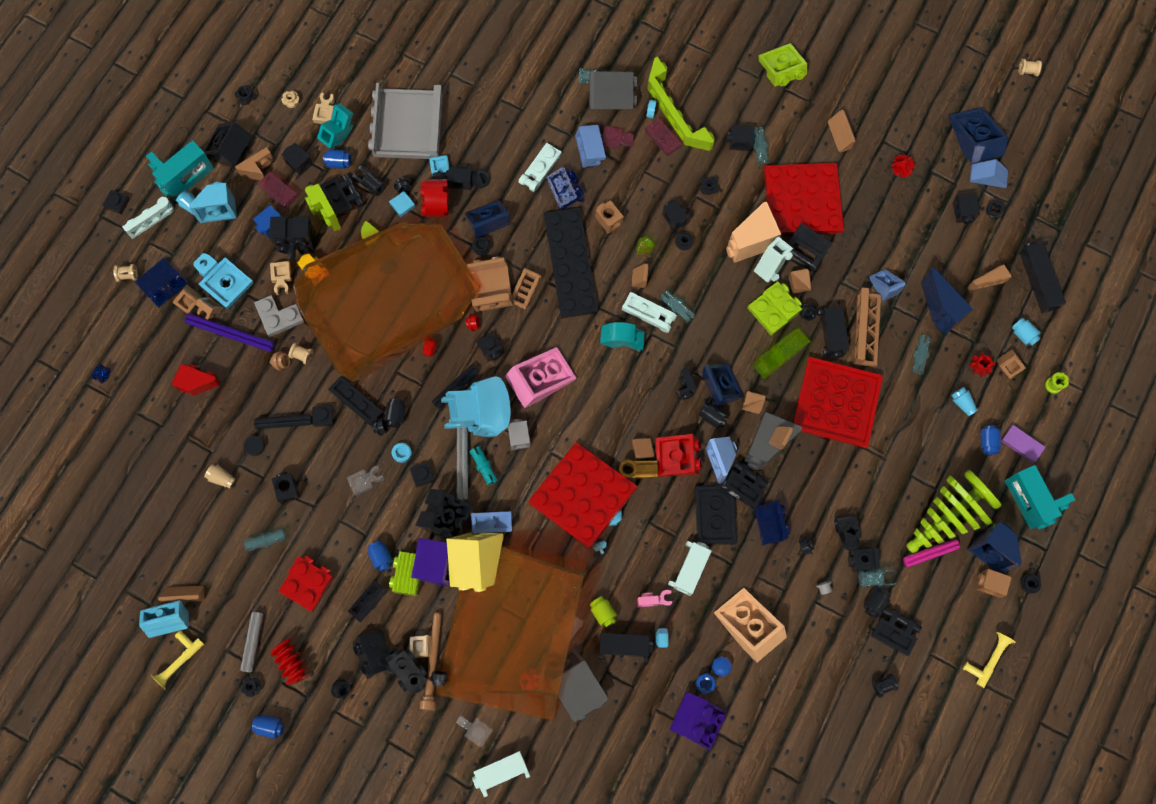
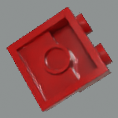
[656,434,702,477]
[278,555,335,613]

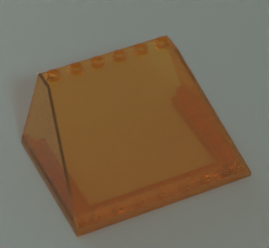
[435,543,588,721]

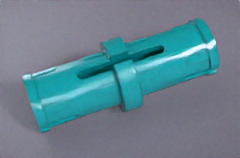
[470,446,498,486]

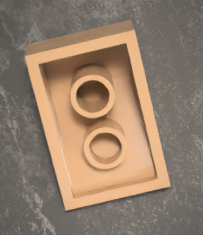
[714,588,787,663]

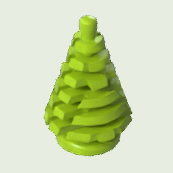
[907,470,1002,553]

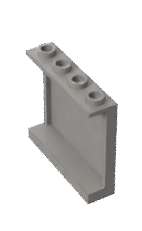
[368,83,443,159]

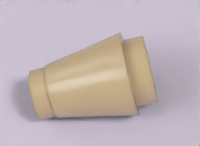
[204,464,236,489]

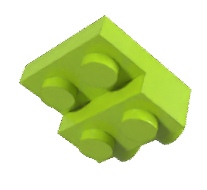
[759,43,807,87]
[305,184,341,231]
[747,281,802,336]

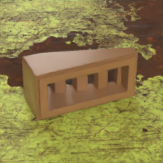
[967,265,1011,291]
[512,268,543,310]

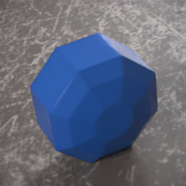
[711,656,732,677]
[695,673,716,694]

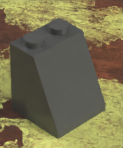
[589,71,637,110]
[743,412,802,470]
[541,648,609,722]

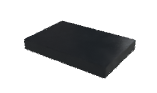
[694,486,737,545]

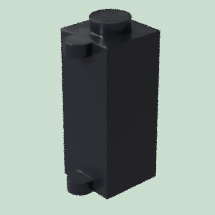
[817,306,849,358]
[599,633,653,663]

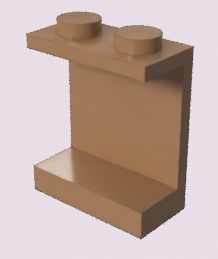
[467,257,513,312]

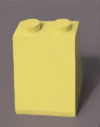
[447,532,503,592]

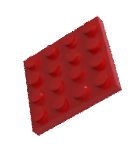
[764,163,844,235]
[793,357,883,449]
[528,442,638,549]

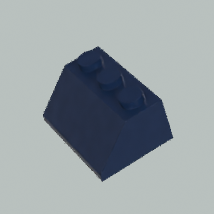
[967,522,1022,573]

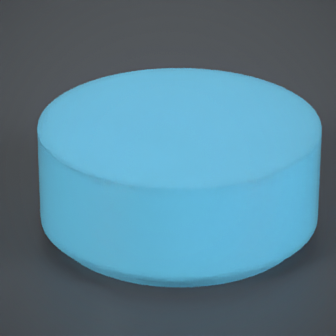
[646,100,657,119]
[392,443,412,463]

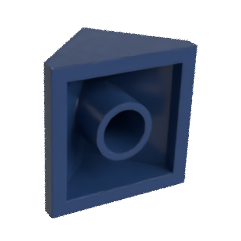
[465,200,510,238]
[701,363,744,407]

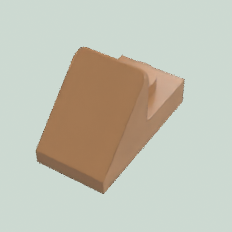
[235,147,274,181]

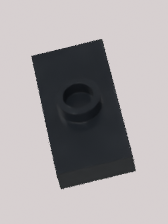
[348,581,387,623]

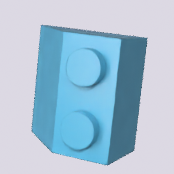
[189,182,237,223]

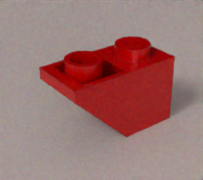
[171,364,221,396]

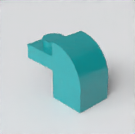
[317,103,353,149]
[600,322,645,351]

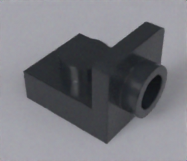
[476,332,504,362]
[676,368,697,400]

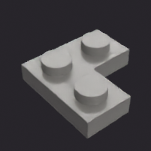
[254,295,304,337]

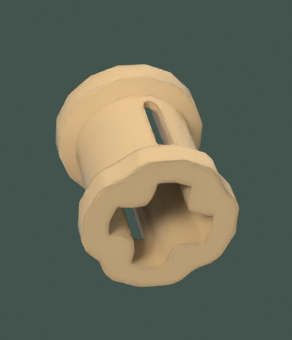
[1018,59,1042,77]
[113,264,138,282]
[288,342,314,365]

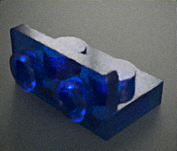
[546,166,585,210]
[754,500,790,546]

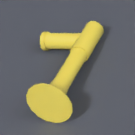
[151,630,204,690]
[962,632,1016,688]

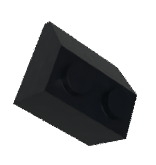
[203,122,252,166]

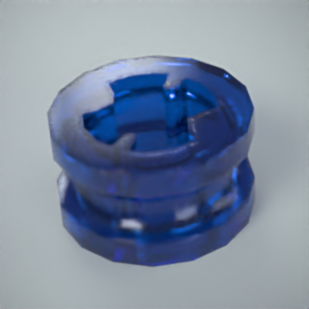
[92,364,111,384]

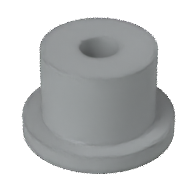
[816,581,832,595]

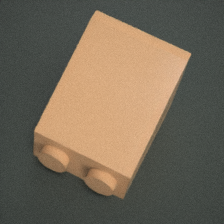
[726,202,781,263]

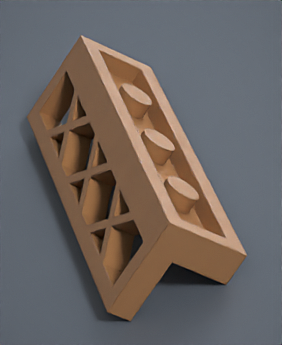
[853,288,881,367]

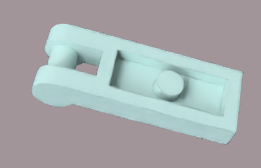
[519,143,562,192]
[122,197,174,239]
[622,292,677,333]

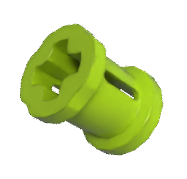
[1045,372,1069,394]

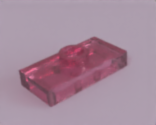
[645,118,682,157]
[257,172,298,208]

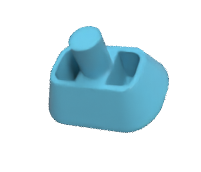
[592,539,607,554]

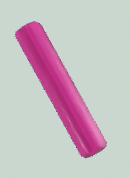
[903,539,960,567]

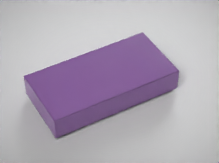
[1001,425,1045,463]

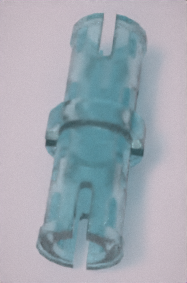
[753,127,769,165]
[660,290,695,323]
[912,335,931,375]
[243,528,286,552]

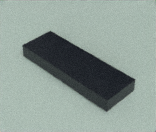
[328,376,384,427]

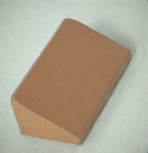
[828,110,856,152]
[158,586,205,603]

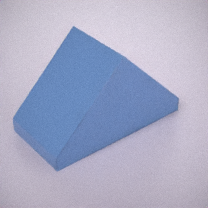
[969,159,1008,188]
[869,269,906,301]

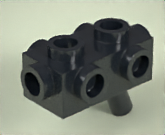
[385,646,428,694]

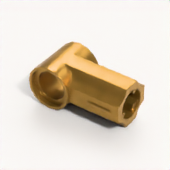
[619,460,658,480]

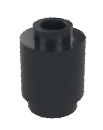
[384,398,406,428]
[699,402,729,429]
[863,587,891,618]

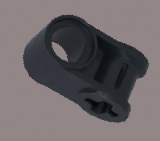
[834,513,862,551]

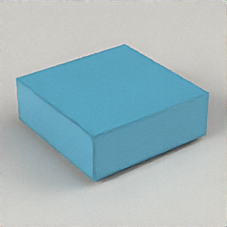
[429,155,449,175]
[389,191,415,217]

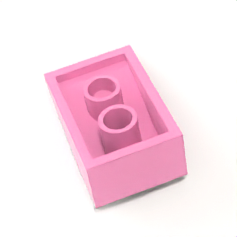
[505,347,577,408]

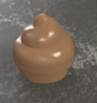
[269,351,290,371]

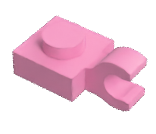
[637,590,672,607]

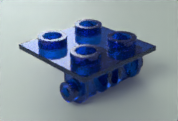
[135,258,188,308]

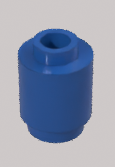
[323,149,351,169]
[981,426,1001,455]
[367,540,393,572]
[252,714,285,739]

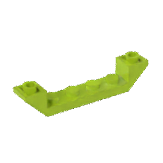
[647,57,715,151]

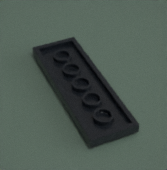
[544,208,598,319]

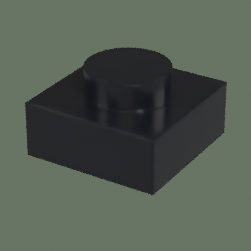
[103,190,130,215]
[312,405,334,427]
[410,462,435,488]

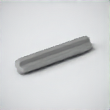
[240,612,263,672]

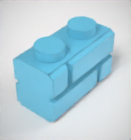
[139,600,189,638]

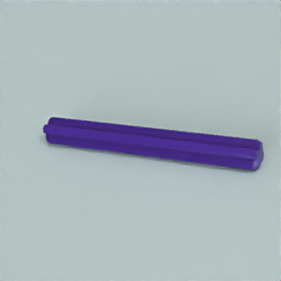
[185,313,275,352]

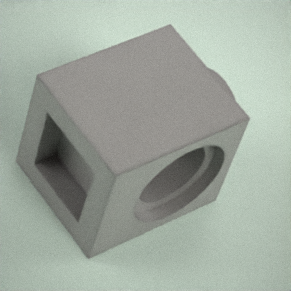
[508,419,530,450]

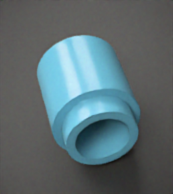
[1012,318,1041,346]

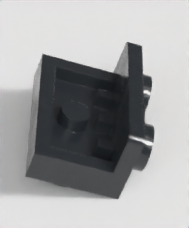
[353,629,389,679]

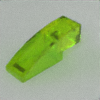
[752,328,811,379]

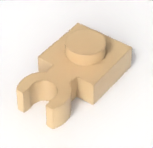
[312,93,335,124]
[270,261,291,295]

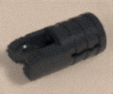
[352,163,386,196]

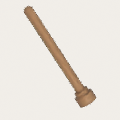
[419,612,442,711]

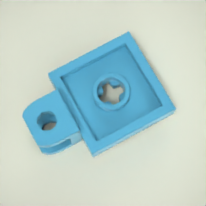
[194,253,254,310]

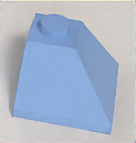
[705,437,737,484]

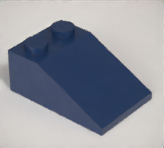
[949,107,1008,163]
[921,267,973,335]

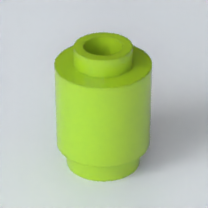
[590,596,617,628]

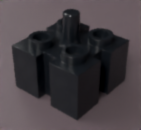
[269,216,316,260]
[415,489,473,540]

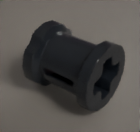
[872,673,899,698]

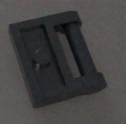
[788,224,832,272]

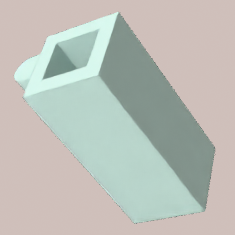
[754,237,793,282]
[668,541,711,596]
[472,751,530,797]

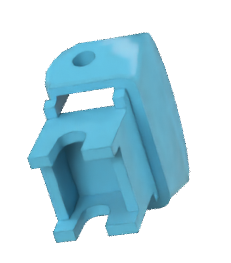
[441,376,511,437]

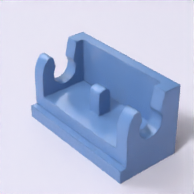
[575,125,606,168]
[471,512,512,533]

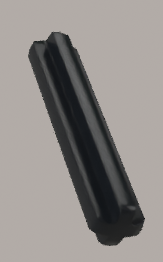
[432,365,479,409]
[254,414,312,429]

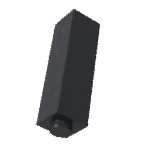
[1020,242,1066,313]

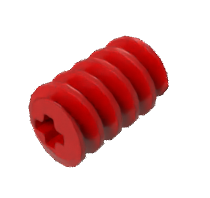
[270,638,311,685]

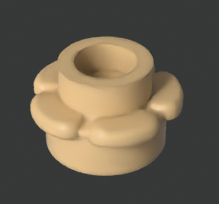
[281,91,299,108]

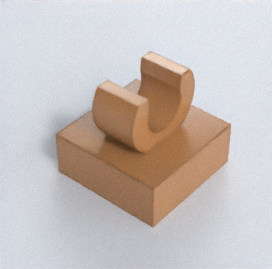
[195,297,224,320]

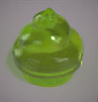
[636,235,655,254]

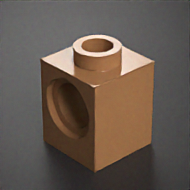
[595,200,624,234]
[976,569,1011,598]

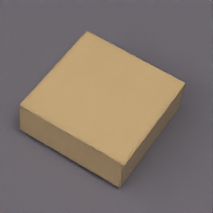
[410,635,431,658]

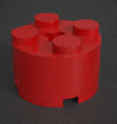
[421,179,449,217]

